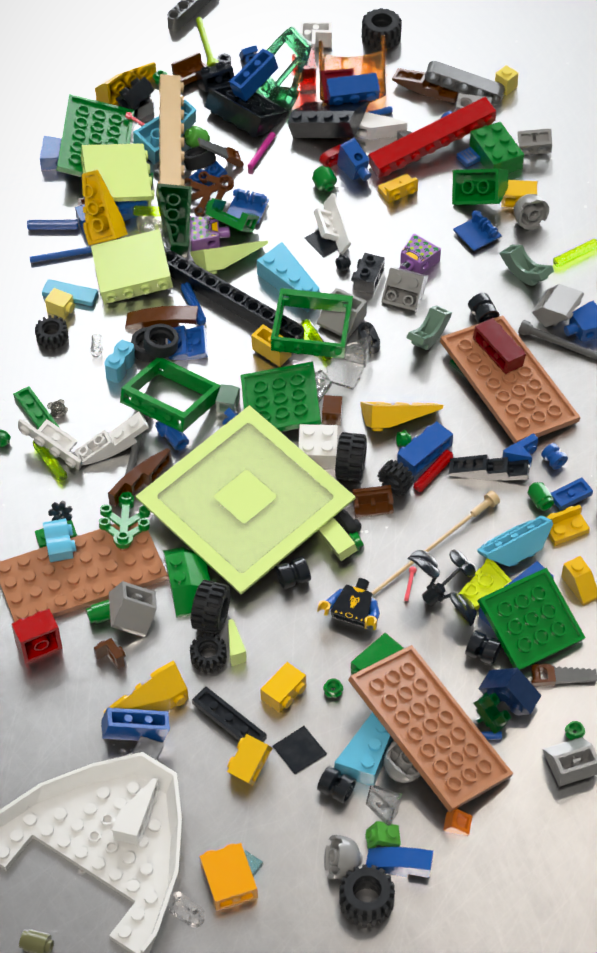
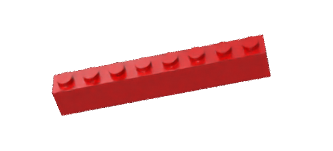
[368,96,496,178]

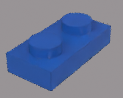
[551,477,593,511]

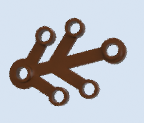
[184,171,234,217]

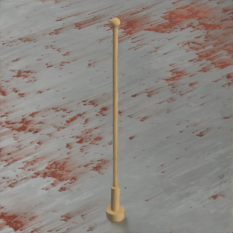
[371,491,500,595]

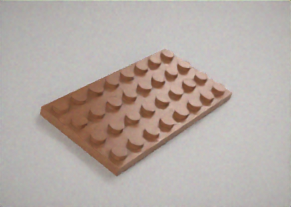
[440,315,581,444]
[0,522,168,622]
[348,645,513,812]

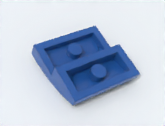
[168,325,208,360]

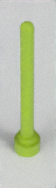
[196,17,219,67]

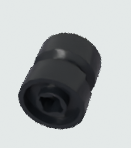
[468,293,500,324]
[276,556,311,590]
[465,631,502,666]
[317,765,356,804]

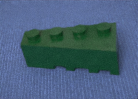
[155,183,192,257]

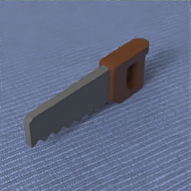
[197,138,244,167]
[531,664,597,687]

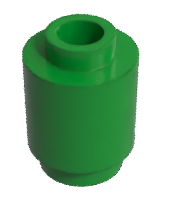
[527,482,554,511]
[86,599,110,624]

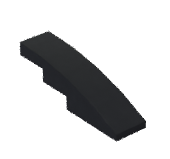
[449,454,530,481]

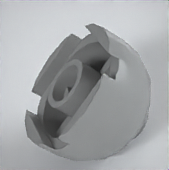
[514,194,549,230]
[383,742,421,783]
[324,835,363,880]

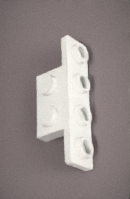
[313,193,352,254]
[18,418,82,470]

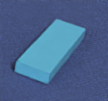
[41,279,99,307]

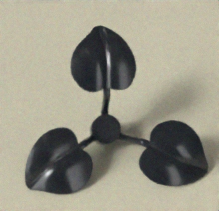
[408,549,476,626]

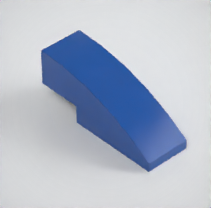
[366,847,434,878]

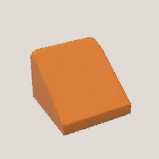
[443,809,473,836]

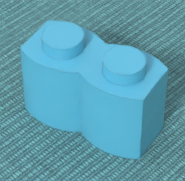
[104,339,135,383]
[43,518,76,562]

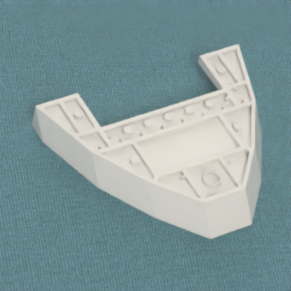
[0,752,182,953]

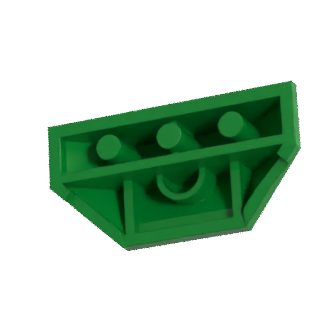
[163,547,210,618]

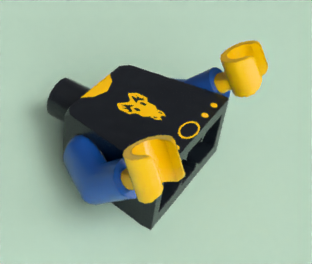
[317,578,380,630]

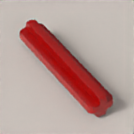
[413,450,453,492]

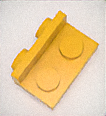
[378,174,418,203]
[546,505,590,546]

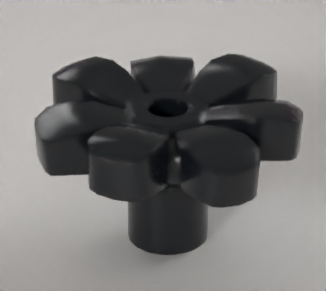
[48,501,73,521]

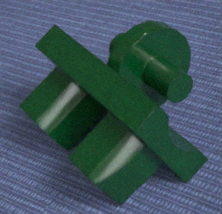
[473,692,511,734]

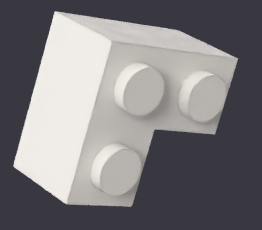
[299,21,332,58]

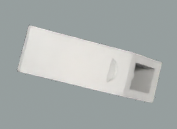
[355,112,408,140]

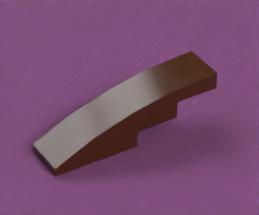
[392,68,459,103]
[125,305,198,330]
[108,448,172,507]

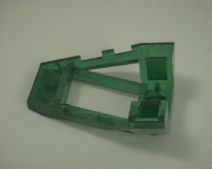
[259,26,312,110]

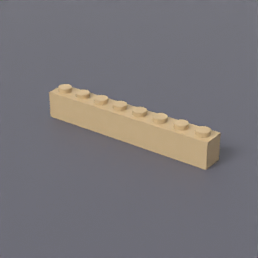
[159,74,185,186]

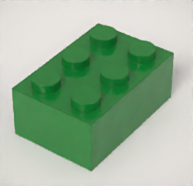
[469,121,524,173]

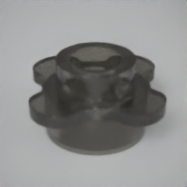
[47,399,68,418]

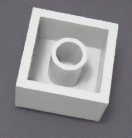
[299,424,338,469]

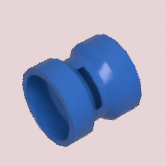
[541,443,568,470]

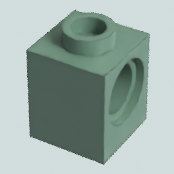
[216,384,240,414]

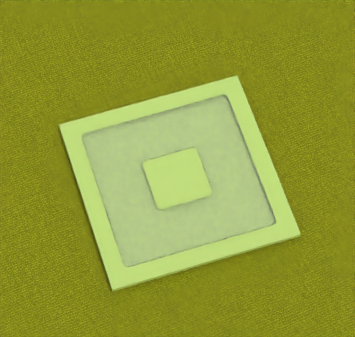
[136,405,356,594]

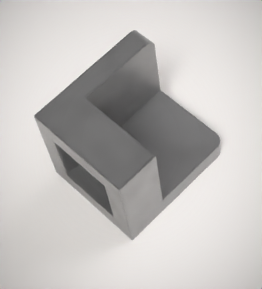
[132,736,164,761]

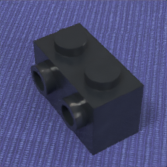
[196,61,235,92]
[351,253,385,295]

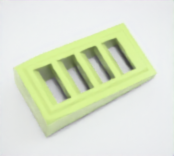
[228,619,247,666]

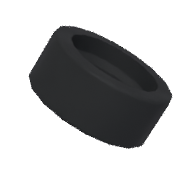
[184,146,217,170]
[143,324,179,358]
[131,327,166,362]

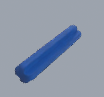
[27,219,78,230]
[181,282,207,326]

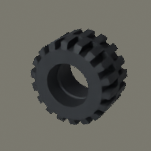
[361,8,402,50]
[335,432,367,482]
[191,580,230,634]
[339,864,395,927]

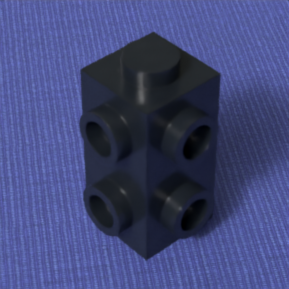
[115,77,155,111]

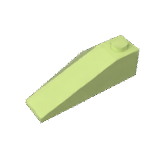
[190,240,269,274]

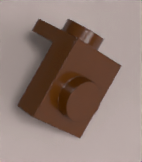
[94,638,126,669]

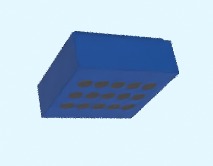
[456,147,480,168]

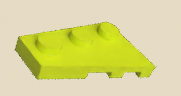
[458,558,512,610]

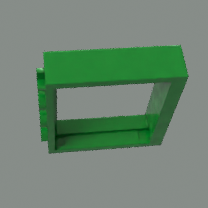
[271,288,353,359]
[120,358,221,433]

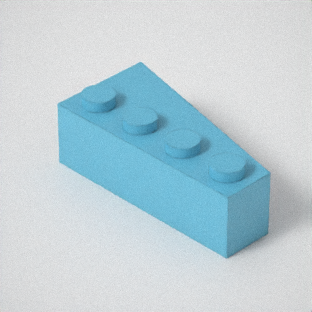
[133,99,196,164]
[257,242,320,312]
[334,712,393,787]

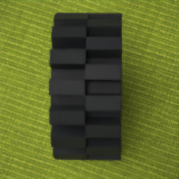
[34,315,69,349]
[377,460,415,496]
[190,633,227,673]

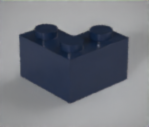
[478,668,542,715]

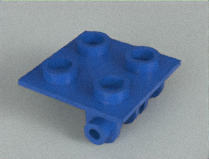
[227,188,269,224]
[453,210,502,251]

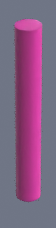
[247,132,276,170]

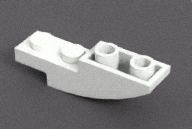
[75,412,149,466]

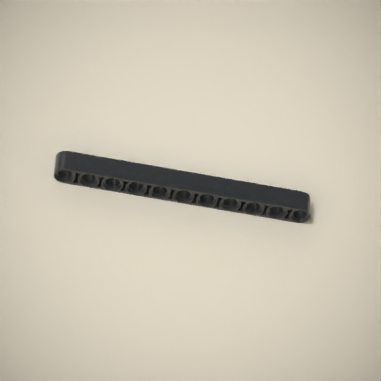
[164,247,305,340]

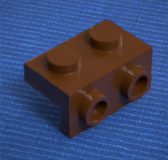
[171,51,207,85]

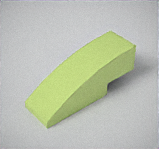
[317,518,357,561]

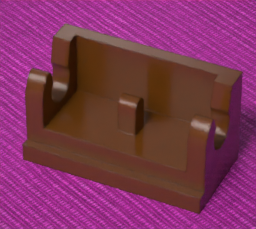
[352,485,394,518]

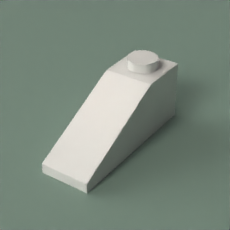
[110,778,159,846]

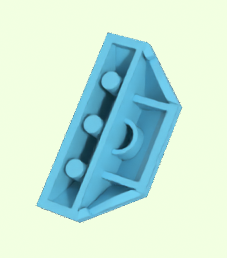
[477,515,553,567]

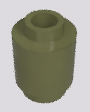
[19,929,54,953]

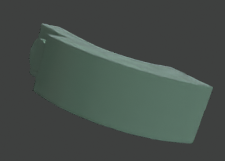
[500,244,554,286]
[407,305,453,350]

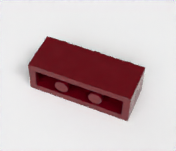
[473,318,526,374]

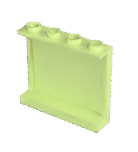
[81,144,155,208]
[91,229,173,304]

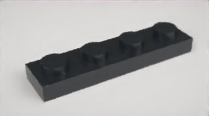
[192,686,267,742]

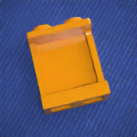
[200,843,258,911]

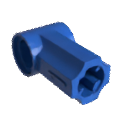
[155,421,189,451]

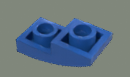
[189,161,227,186]

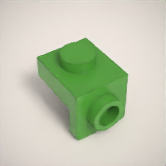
[365,821,401,849]

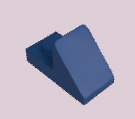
[502,433,538,467]

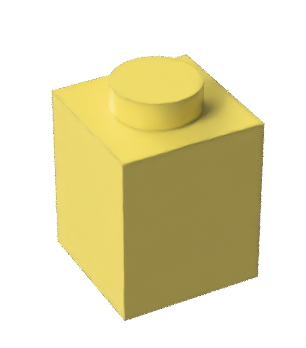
[495,65,519,96]
[45,288,75,319]

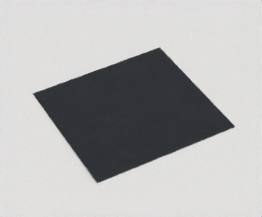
[304,230,338,258]
[272,726,327,774]

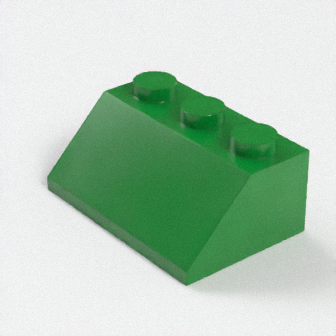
[452,169,509,205]

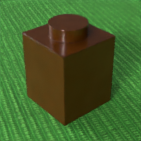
[322,395,342,425]

